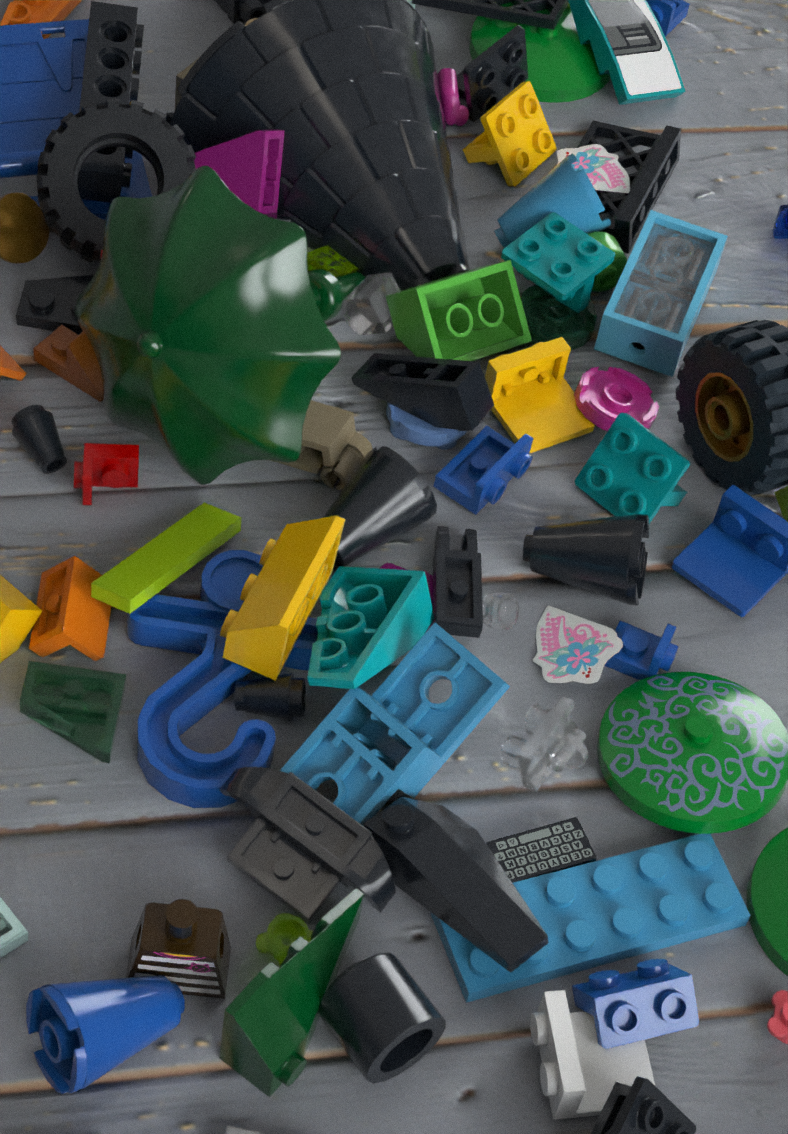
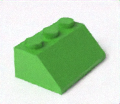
[385,260,532,361]

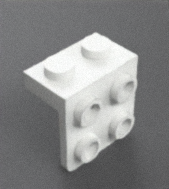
[530,990,655,1120]

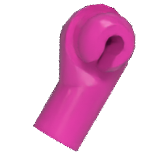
[437,68,469,126]

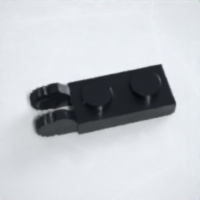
[433,526,483,638]

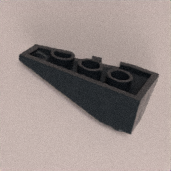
[364,797,549,973]

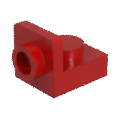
[74,443,139,506]

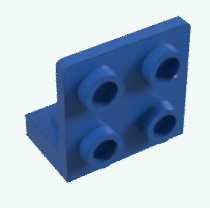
[671,485,788,617]

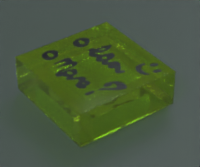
[307,245,358,277]

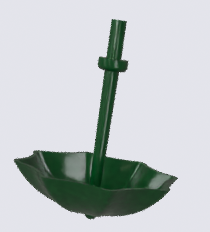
[75,166,368,485]

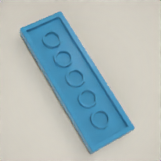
[431,834,751,1003]

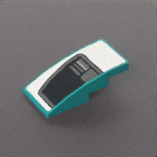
[568,0,686,105]

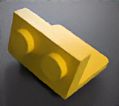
[485,337,595,454]

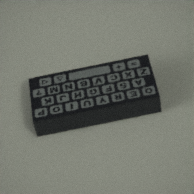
[486,817,597,883]

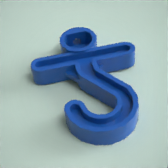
[126,550,318,808]

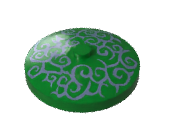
[597,672,788,834]

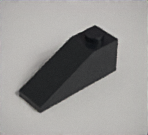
[351,353,494,431]

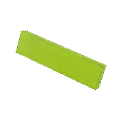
[91,502,241,614]

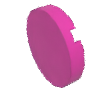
[574,367,659,431]

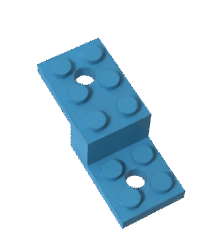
[280,622,510,826]

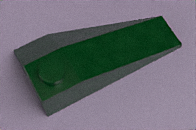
[219,888,364,1097]

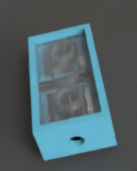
[594,210,728,377]

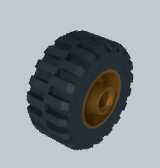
[676,320,788,496]

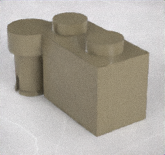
[271,400,373,490]

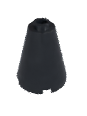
[323,446,437,567]
[523,514,649,606]

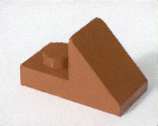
[33,325,104,402]

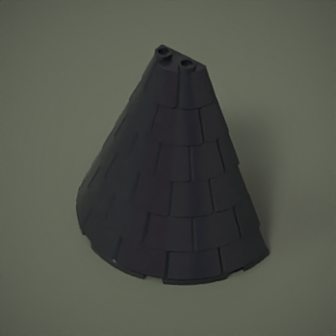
[165,0,470,295]

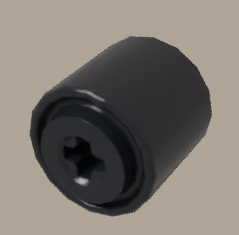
[319,952,446,1084]

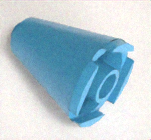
[494,153,611,249]

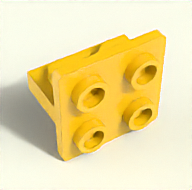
[462,81,557,187]

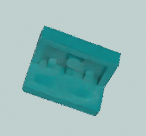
[501,212,615,313]
[574,413,690,524]

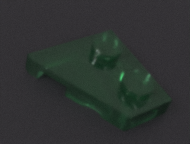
[20,661,126,763]

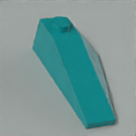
[307,566,435,689]

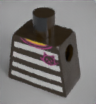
[126,899,231,999]

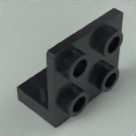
[457,25,528,122]

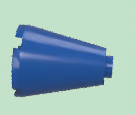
[26,975,185,1094]

